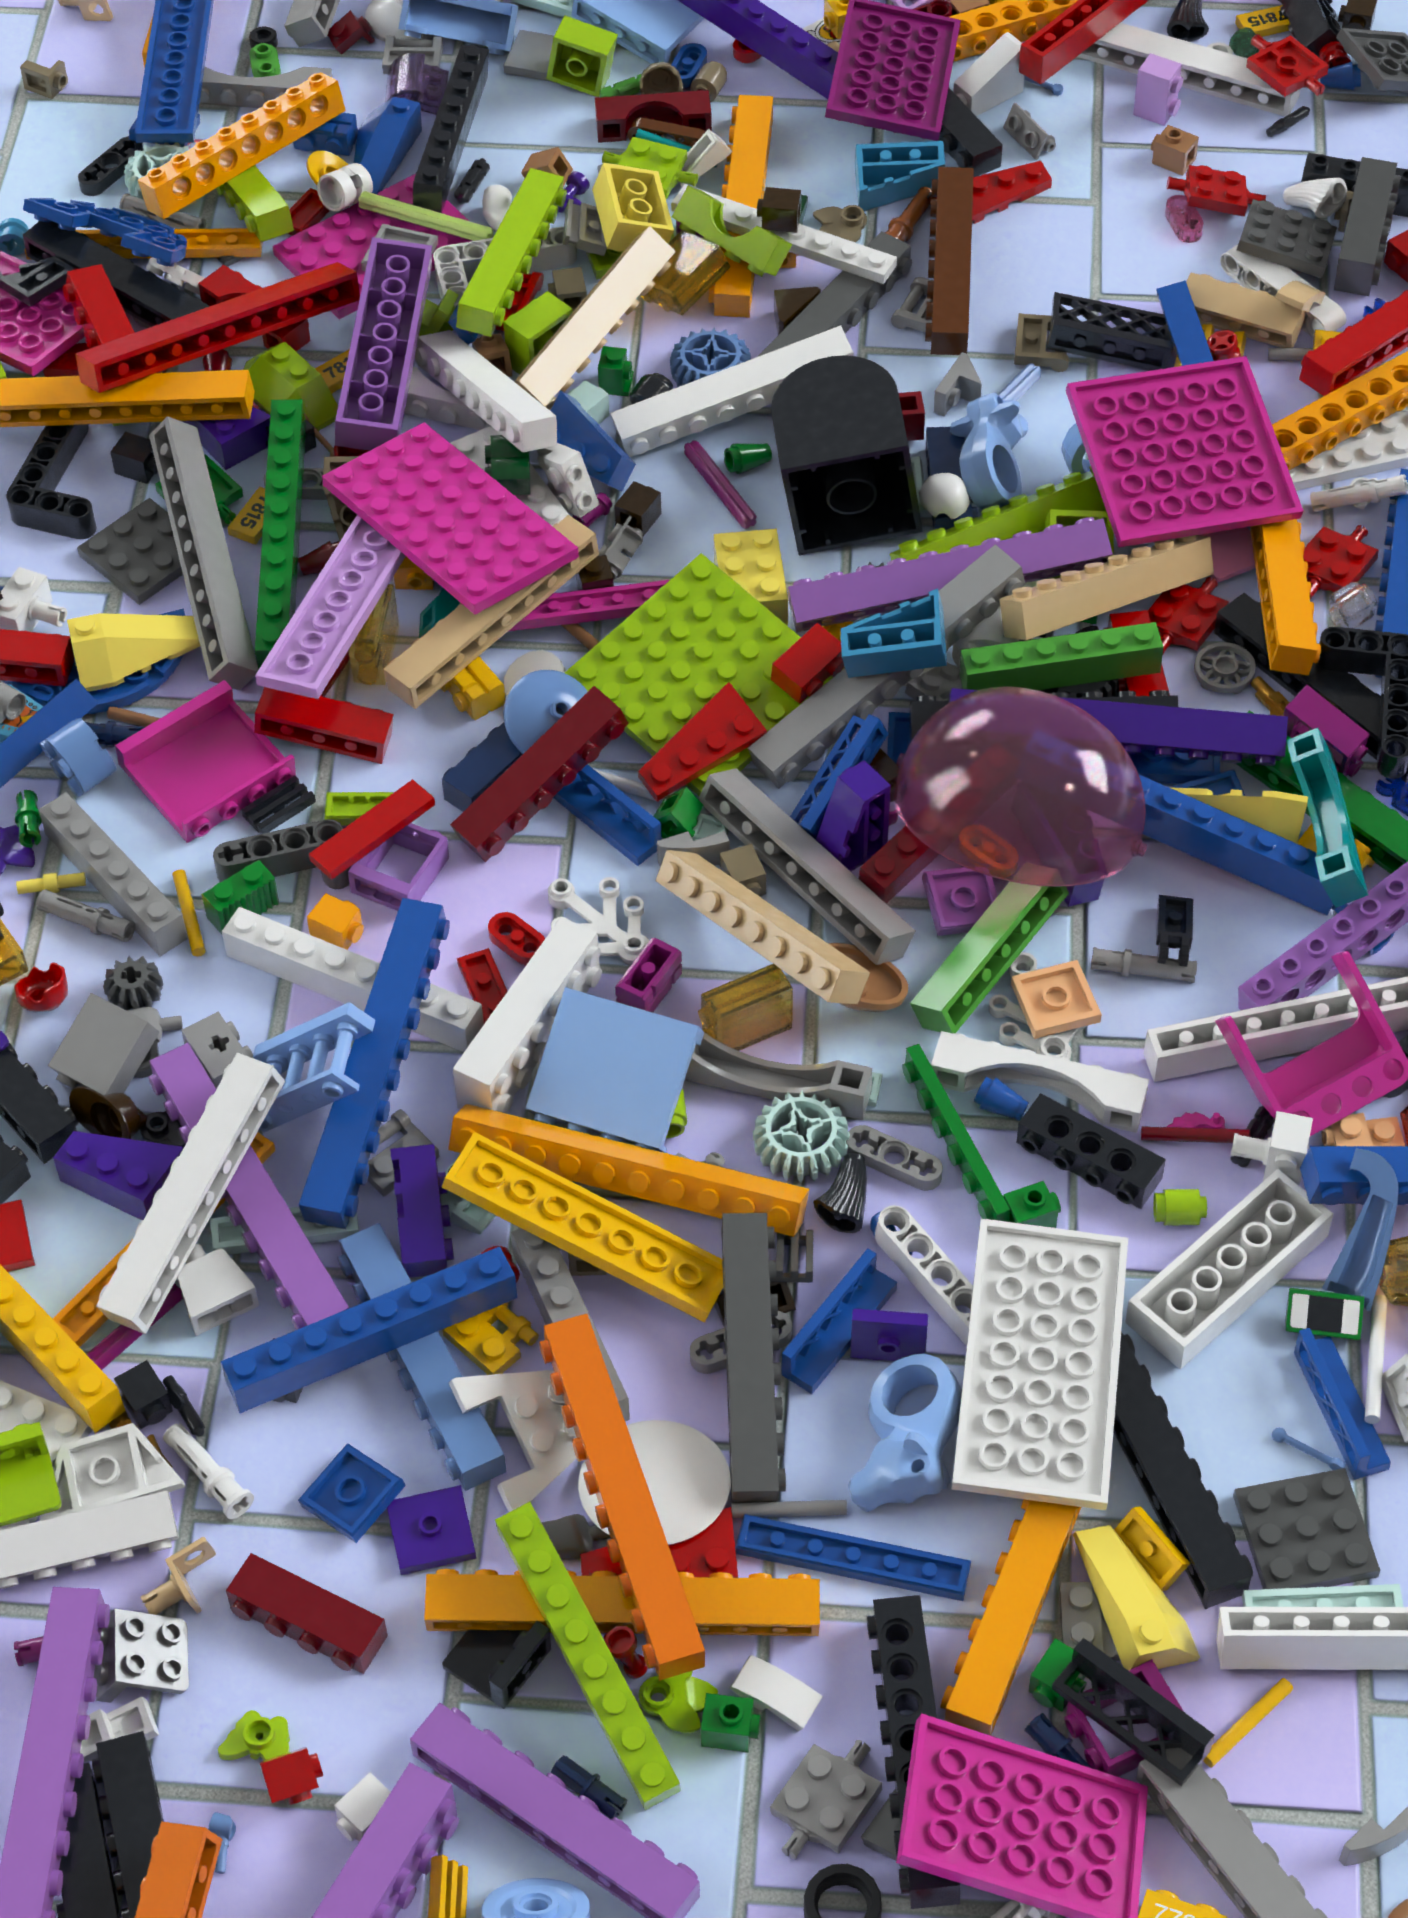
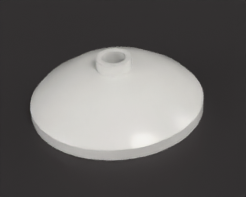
[365,0,435,42]

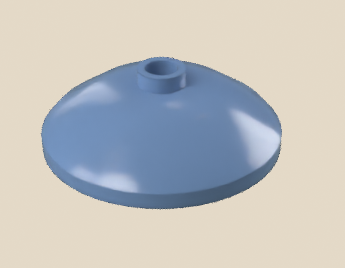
[503,670,587,754]

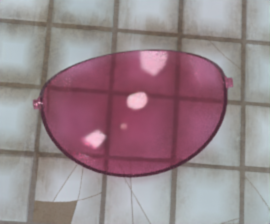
[894,687,1147,887]

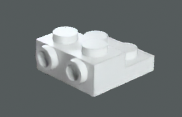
[537,443,599,518]

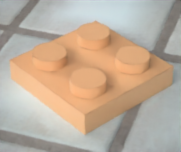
[1011,960,1102,1039]

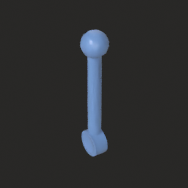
[1024,75,1063,96]
[1272,1427,1346,1470]

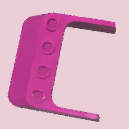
[1215,951,1408,1136]

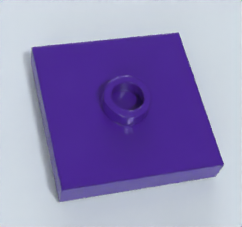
[850,1309,928,1361]
[387,1485,477,1575]

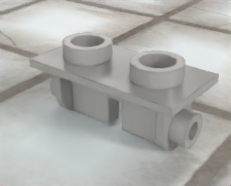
[1003,103,1056,160]
[598,516,643,580]

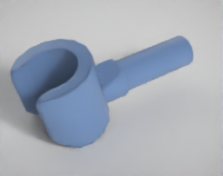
[208,1812,236,1874]

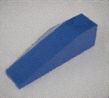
[353,97,422,194]

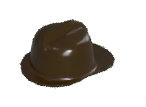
[69,1087,147,1139]

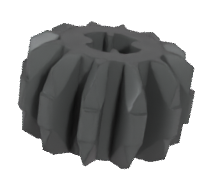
[103,956,163,1011]

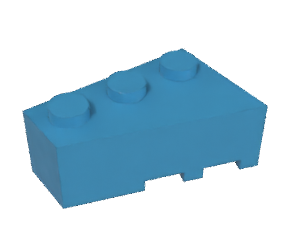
[855,141,945,211]
[841,588,947,678]

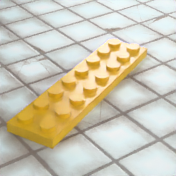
[442,1132,723,1323]

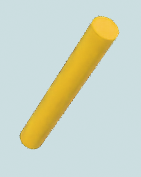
[172,869,206,957]
[1203,1678,1293,1768]

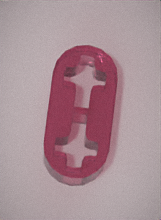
[1165,195,1204,243]

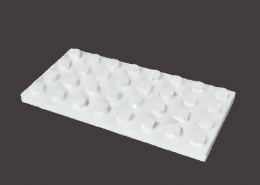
[951,1218,1129,1510]

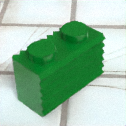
[201,860,279,935]

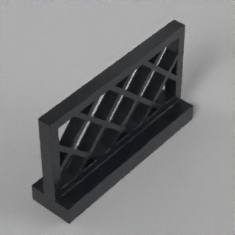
[1047,292,1173,370]

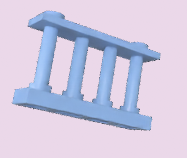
[253,1002,375,1132]

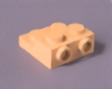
[1321,1113,1405,1146]

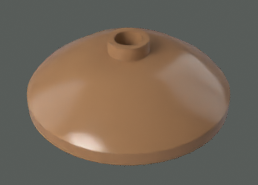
[828,943,908,1012]

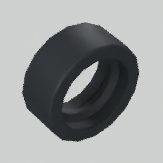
[804,1864,882,1918]

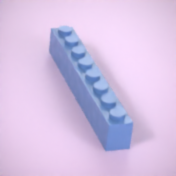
[337,1223,506,1491]

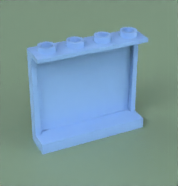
[571,0,704,64]
[525,987,704,1153]

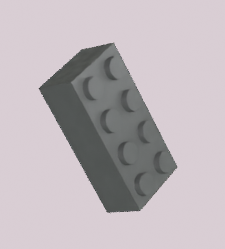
[1334,157,1401,296]

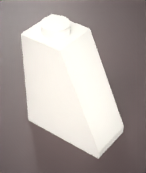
[953,32,1024,116]

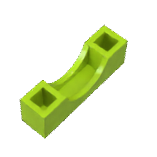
[671,185,792,277]

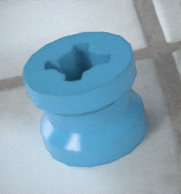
[0,218,29,256]

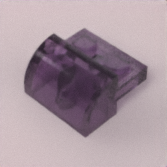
[384,53,449,115]

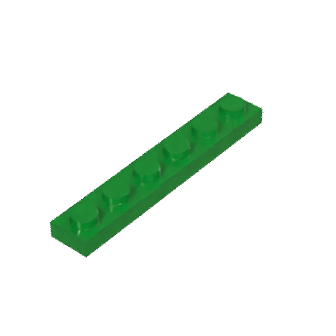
[902,1044,1010,1222]

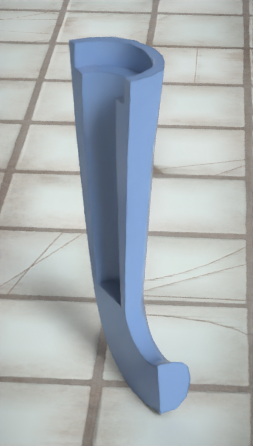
[1322,1147,1398,1311]

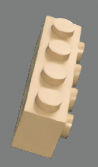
[1186,272,1305,348]

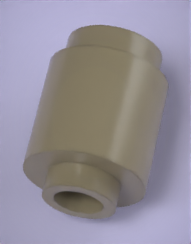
[690,61,727,102]

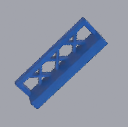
[790,714,889,840]
[553,764,662,866]
[782,1248,897,1394]
[1294,1328,1391,1480]

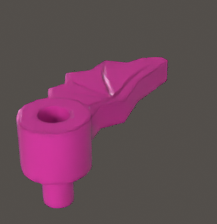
[1167,1112,1226,1129]

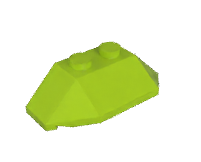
[243,342,338,431]

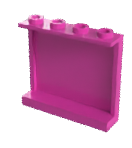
[115,680,296,843]

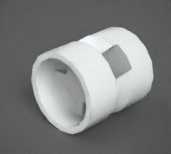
[317,163,373,212]

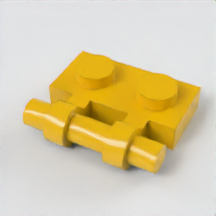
[442,1302,539,1375]

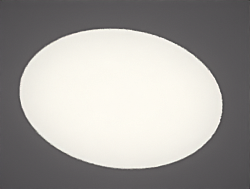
[578,1420,731,1545]

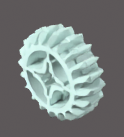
[124,143,189,200]
[753,1090,850,1183]

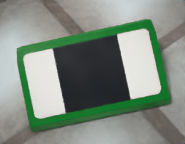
[1285,1287,1364,1340]

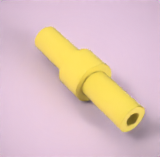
[16,872,86,895]

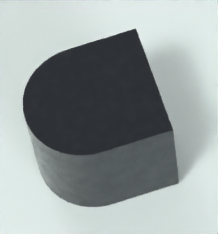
[771,355,923,556]

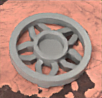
[1194,642,1256,695]

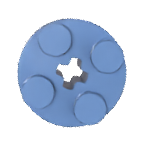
[39,718,117,798]

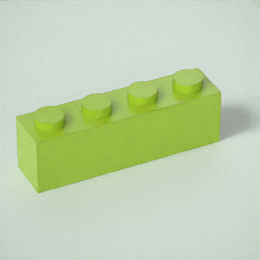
[216,165,294,242]

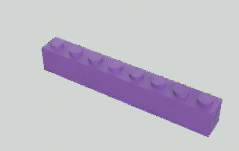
[410,1702,700,1918]

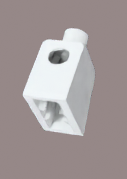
[177,1244,259,1336]

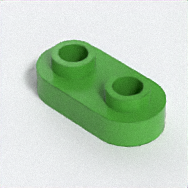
[249,43,281,77]

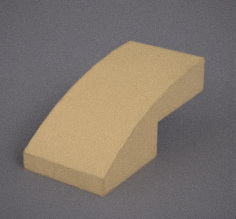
[1275,281,1326,313]

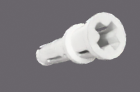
[163,1423,254,1519]

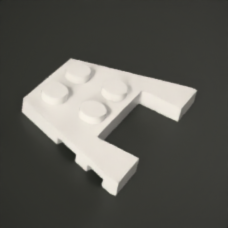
[449,1370,577,1512]

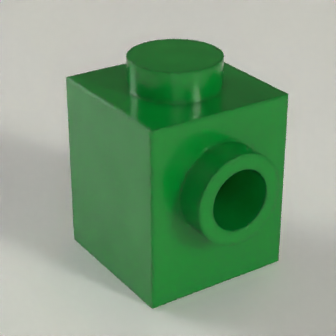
[1003,1180,1061,1228]
[1028,1638,1087,1712]
[700,1693,761,1753]

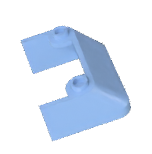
[398,0,518,56]

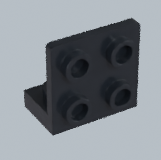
[442,1621,551,1709]

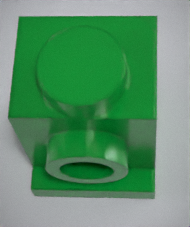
[598,346,634,397]
[653,787,704,839]

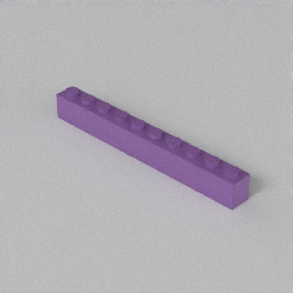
[787,517,1113,633]
[148,1043,349,1330]
[0,1587,110,1918]

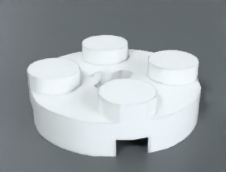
[146,257,205,295]

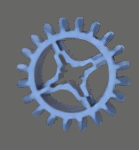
[670,328,751,387]

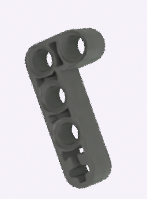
[213,819,351,890]

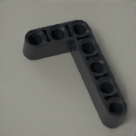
[6,424,97,539]
[1318,627,1408,779]

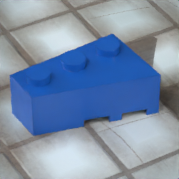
[550,390,636,492]

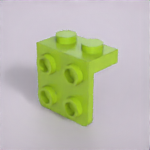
[0,1422,62,1527]

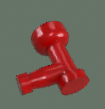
[603,1626,648,1679]

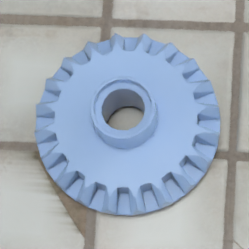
[482,1878,590,1918]

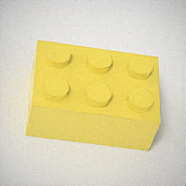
[592,162,674,252]
[713,528,788,625]

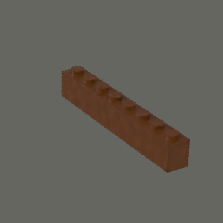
[925,167,974,355]

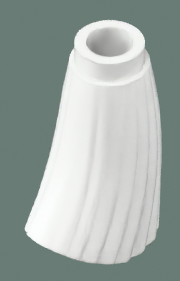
[1283,178,1347,219]

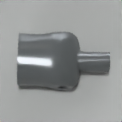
[541,1514,611,1559]

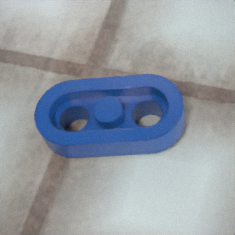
[671,43,707,89]

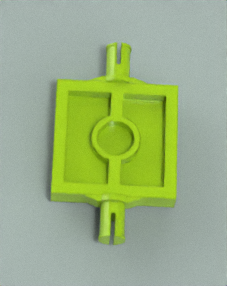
[602,137,698,199]

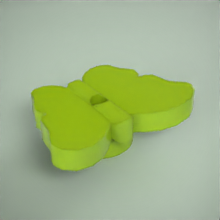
[218,1710,290,1761]

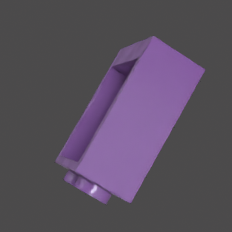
[348,822,449,911]

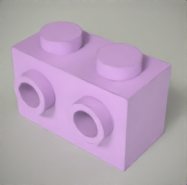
[1133,53,1183,126]

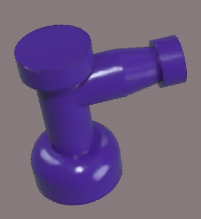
[558,171,590,212]

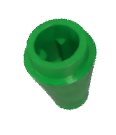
[724,443,772,474]

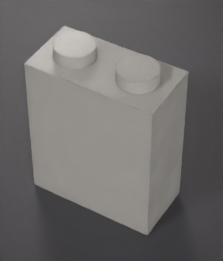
[48,993,160,1096]

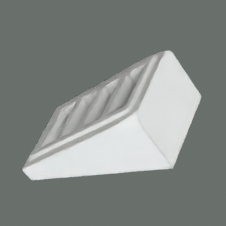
[679,129,732,187]

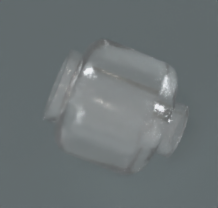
[1327,582,1377,628]

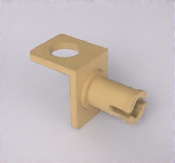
[58,0,113,21]
[141,1537,216,1615]

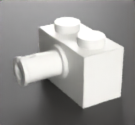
[0,567,67,632]
[1230,1111,1313,1185]

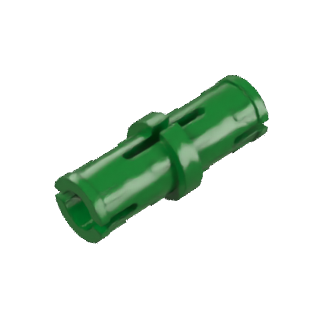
[15,790,42,848]

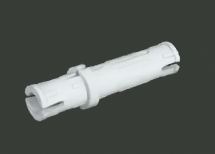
[1310,474,1408,512]

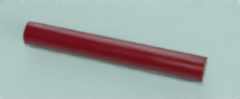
[1141,1126,1250,1143]

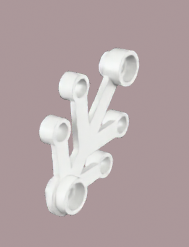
[548,877,650,966]
[989,952,1086,1060]

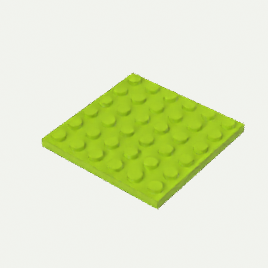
[565,553,833,796]

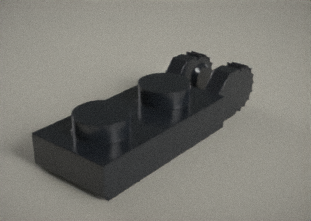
[1156,894,1193,967]

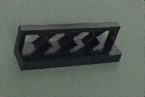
[1052,1638,1215,1786]

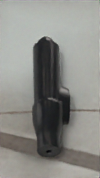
[1266,106,1310,137]
[162,1375,205,1437]

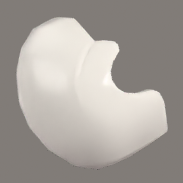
[918,473,970,519]

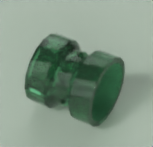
[1229,27,1260,58]

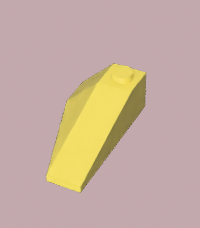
[67,613,200,692]
[1169,787,1308,844]
[1073,1525,1200,1670]

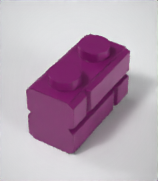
[615,938,682,1013]

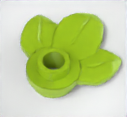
[638,1671,718,1733]

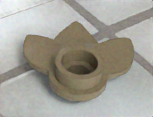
[813,205,867,242]

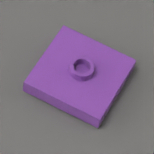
[922,865,998,936]

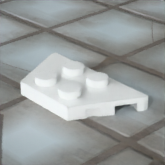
[39,1423,185,1521]

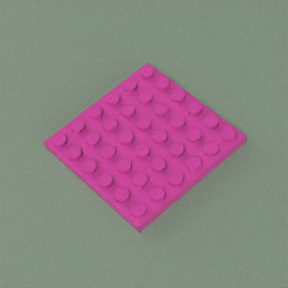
[1065,356,1304,548]

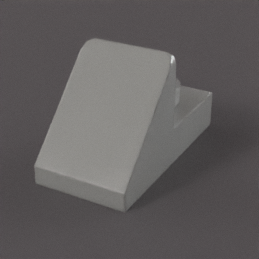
[934,352,982,417]

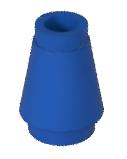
[1320,61,1361,90]
[973,1076,1029,1121]

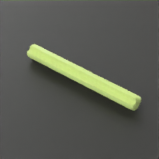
[358,191,494,241]

